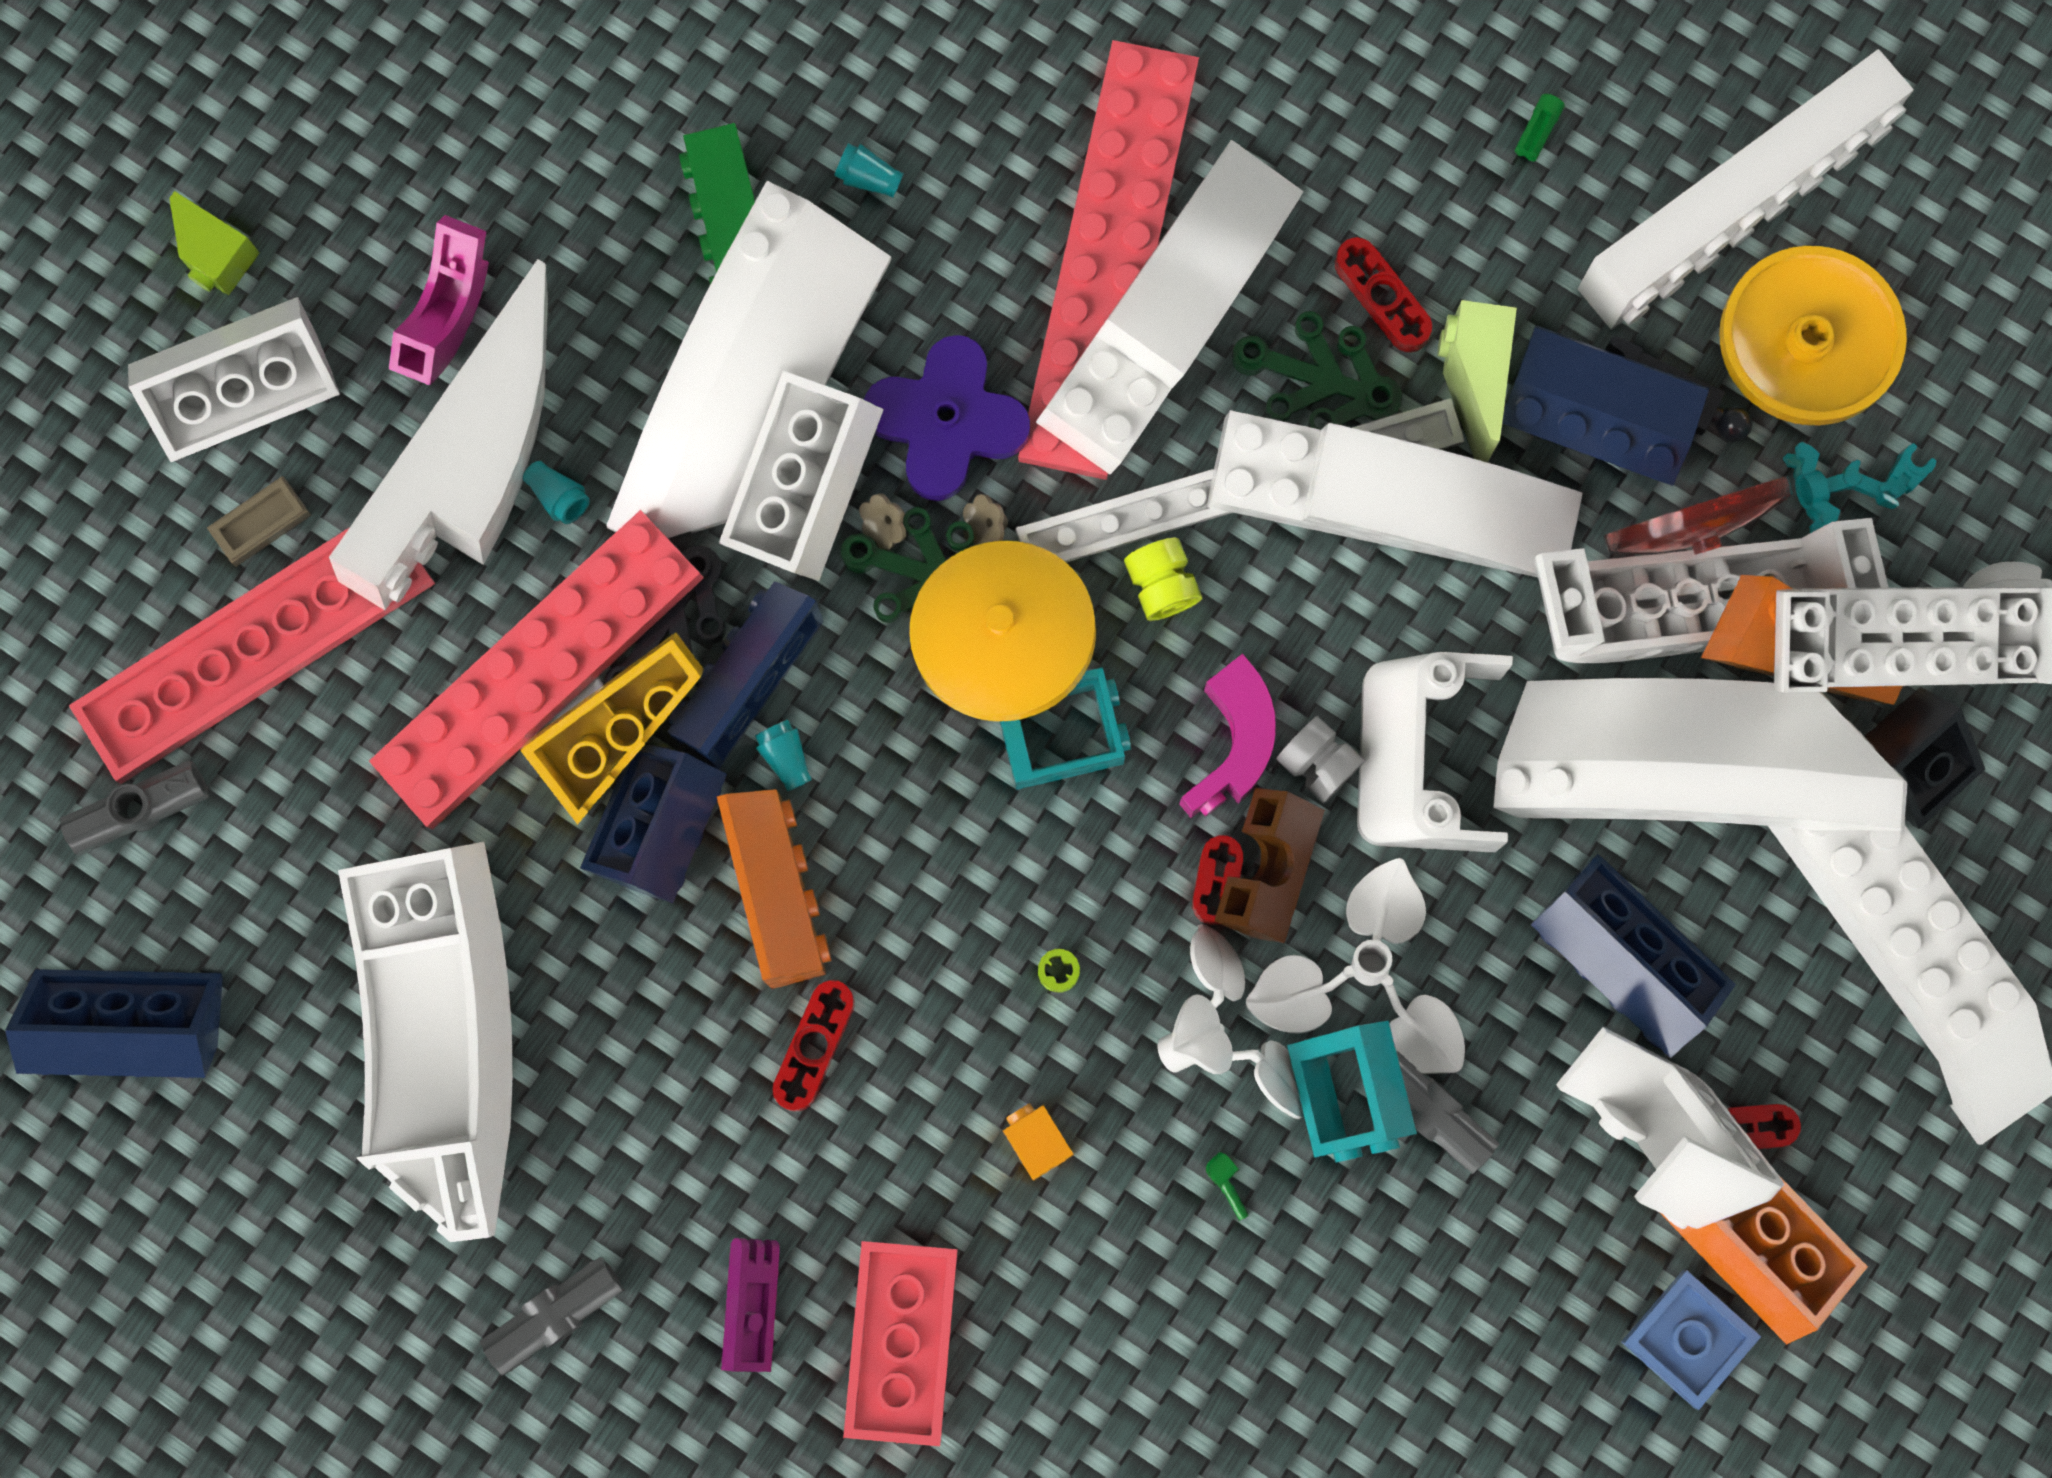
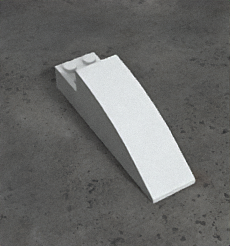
[1036,140,1304,474]
[329,259,548,610]
[1206,410,1583,577]

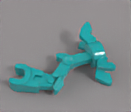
[1783,442,1936,533]

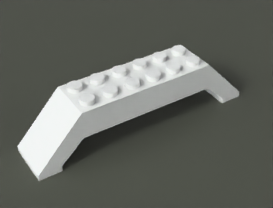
[1768,826,2052,1145]

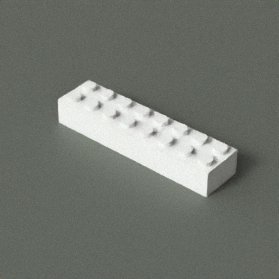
[1578,49,1914,330]

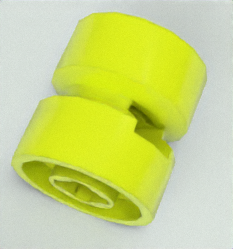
[1124,537,1202,621]

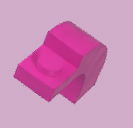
[389,215,489,385]
[1179,653,1276,818]

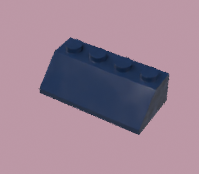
[1502,325,1709,486]
[667,581,824,770]
[1531,854,1736,1058]
[5,969,223,1078]

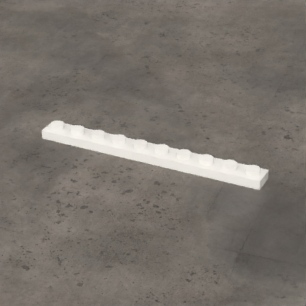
[1015,398,1464,562]

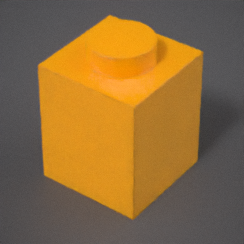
[1003,1103,1074,1181]

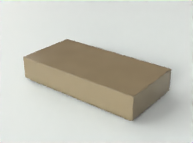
[207,476,311,567]

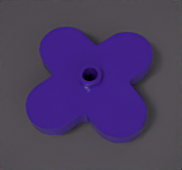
[864,335,1030,501]

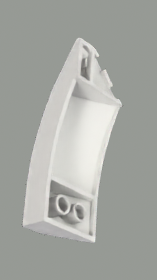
[606,181,891,538]
[1493,678,1907,831]
[338,842,513,1242]

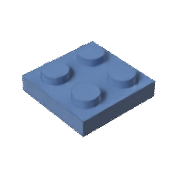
[1621,1270,1761,1410]

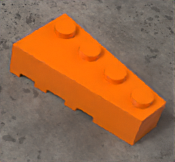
[1701,575,1903,705]

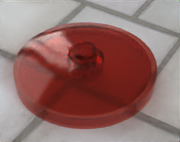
[1603,476,1793,555]

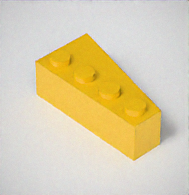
[520,633,704,825]

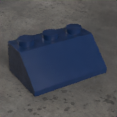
[580,744,727,903]

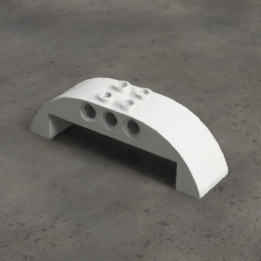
[1535,518,1889,663]

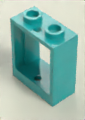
[1000,667,1131,790]
[1287,1020,1417,1163]

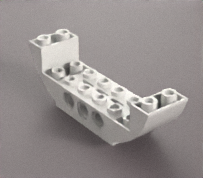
[1774,587,2052,693]

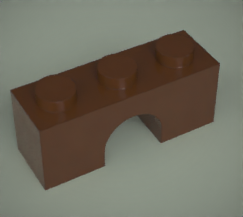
[1214,788,1325,944]

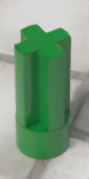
[1514,94,1565,162]

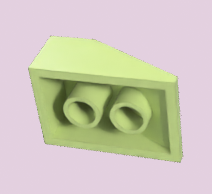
[1437,300,1517,462]

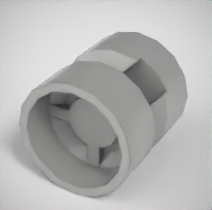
[1276,715,1365,804]

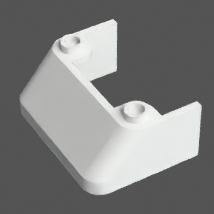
[1357,652,1513,853]
[1556,1027,1784,1229]

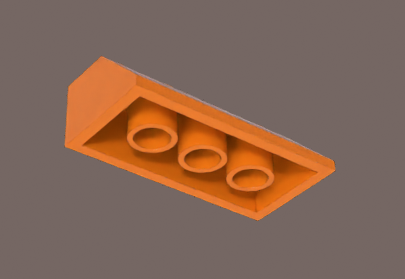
[717,789,832,989]
[1659,1177,1868,1344]

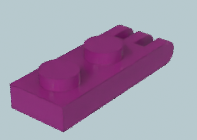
[721,1238,780,1372]

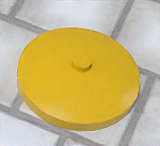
[1719,246,1907,425]
[910,541,1096,721]

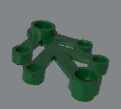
[1232,311,1402,430]
[841,507,975,623]

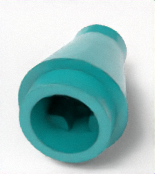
[834,143,904,198]
[523,461,590,524]
[755,720,812,792]

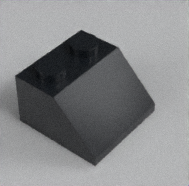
[1864,687,1985,829]

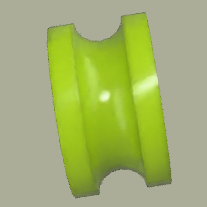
[1038,949,1080,993]

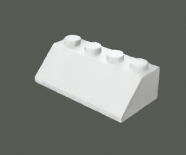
[128,297,340,462]
[719,371,884,581]

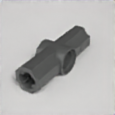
[60,760,209,856]
[1396,1051,1500,1174]
[479,1257,625,1376]

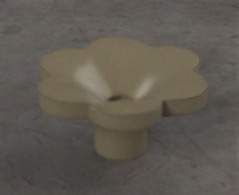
[859,493,906,550]
[963,494,1008,545]

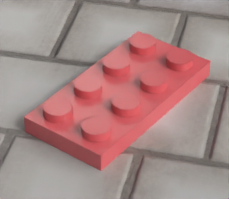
[843,1241,958,1446]

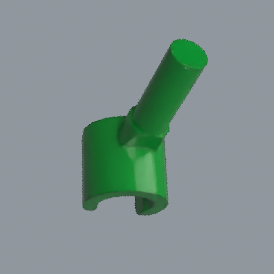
[1206,1152,1249,1221]

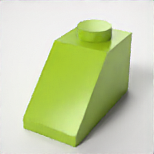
[169,191,260,296]

